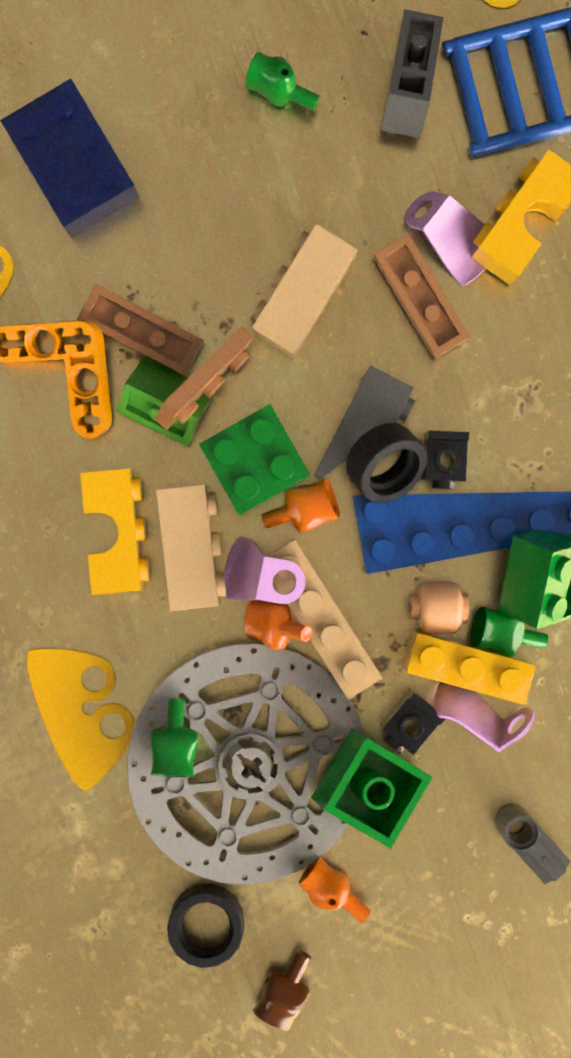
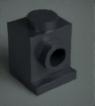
[422,430,469,489]
[380,688,445,755]

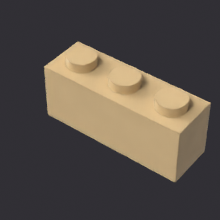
[249,224,358,359]
[156,484,227,611]

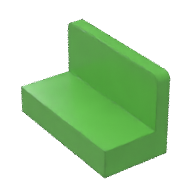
[116,357,214,446]

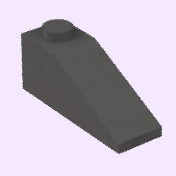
[381,9,444,138]
[314,365,416,479]

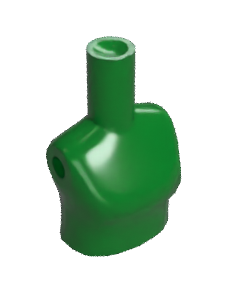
[245,51,320,111]
[471,606,548,657]
[150,699,198,777]

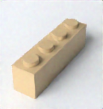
[268,539,383,700]

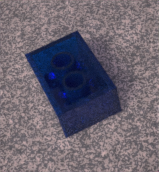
[0,78,140,238]

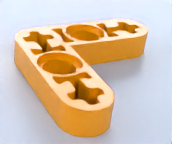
[0,320,112,439]

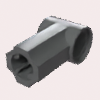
[495,804,571,885]

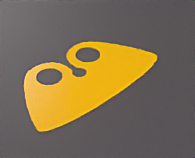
[27,648,135,791]

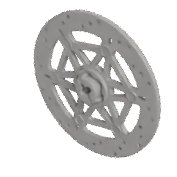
[127,643,365,885]

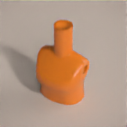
[262,478,340,532]
[245,600,312,650]
[298,856,371,923]

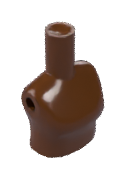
[253,950,311,1031]

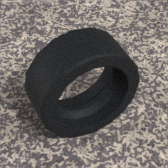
[346,423,427,503]
[167,884,244,968]

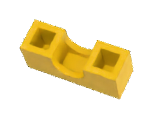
[471,150,571,285]
[80,468,150,595]
[402,629,536,705]

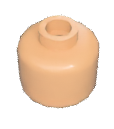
[409,582,469,634]

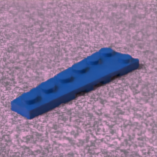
[352,491,571,574]

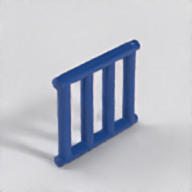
[442,7,571,157]

